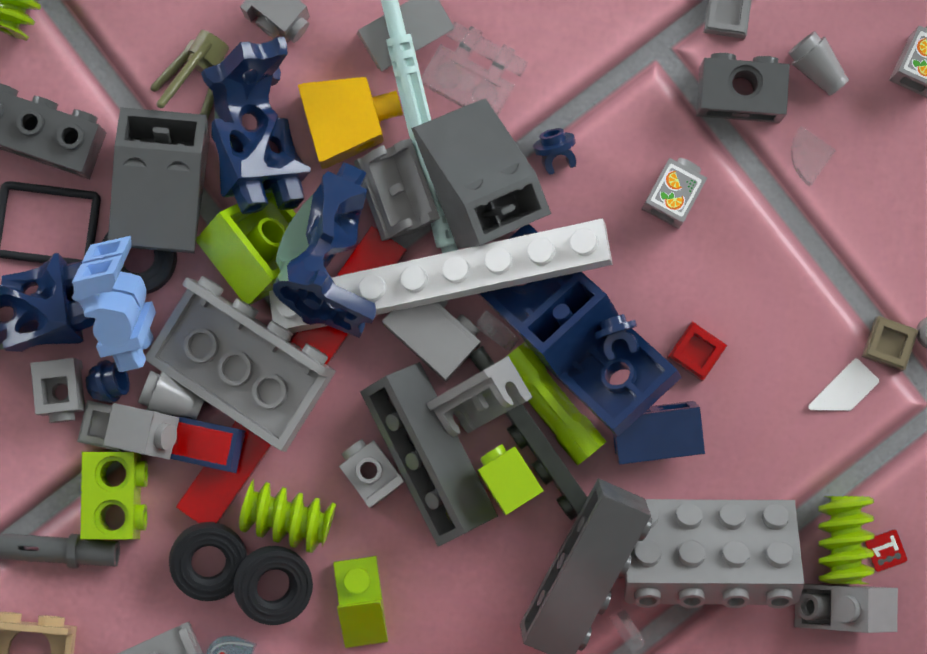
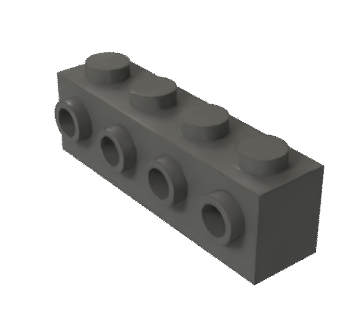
[0,83,107,180]
[360,362,498,547]
[520,478,652,654]

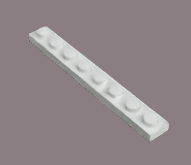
[269,218,613,333]

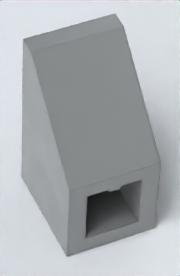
[794,584,898,633]

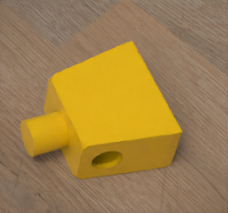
[298,77,403,169]

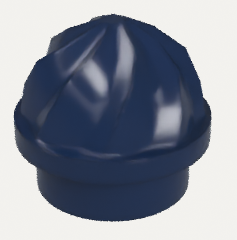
[85,360,130,403]

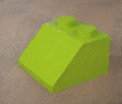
[196,193,296,305]

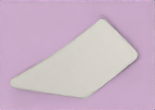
[808,358,879,411]

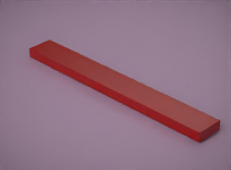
[176,225,407,523]

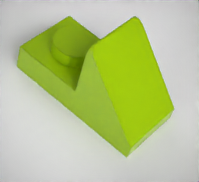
[333,556,388,648]

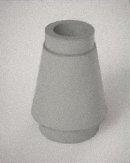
[789,31,849,96]
[138,371,204,420]

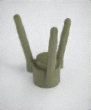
[151,30,229,120]

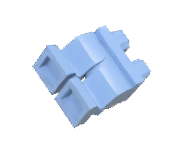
[72,236,156,372]

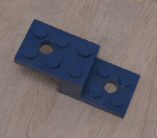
[478,224,682,437]

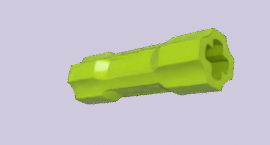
[506,342,607,465]

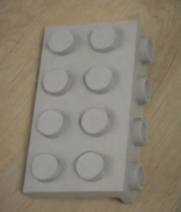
[145,276,336,452]
[624,499,804,608]

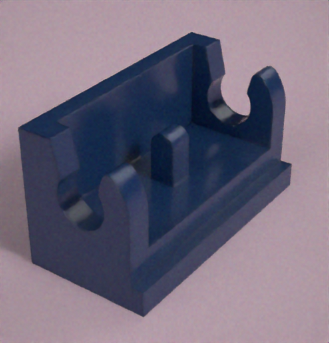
[612,401,705,465]

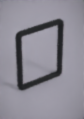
[0,181,101,264]

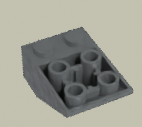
[411,98,551,249]
[108,107,210,254]

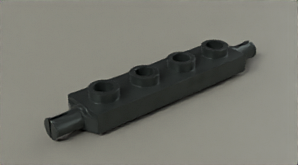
[468,346,588,521]

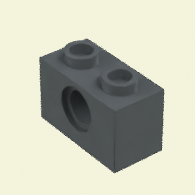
[696,53,790,123]

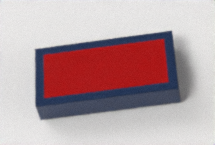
[167,414,246,473]

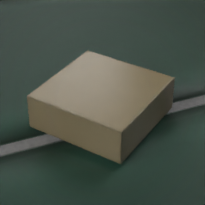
[862,316,919,371]

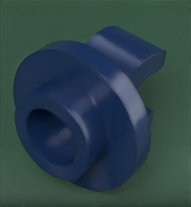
[533,128,576,175]
[594,314,639,360]

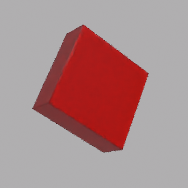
[667,321,728,381]

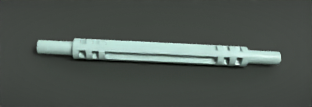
[381,0,459,253]

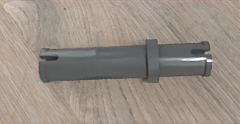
[0,534,120,569]

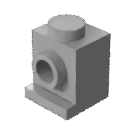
[240,0,310,43]
[30,358,85,423]
[339,439,405,508]

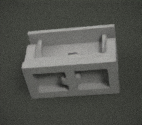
[382,300,481,382]

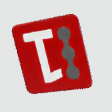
[865,530,907,572]

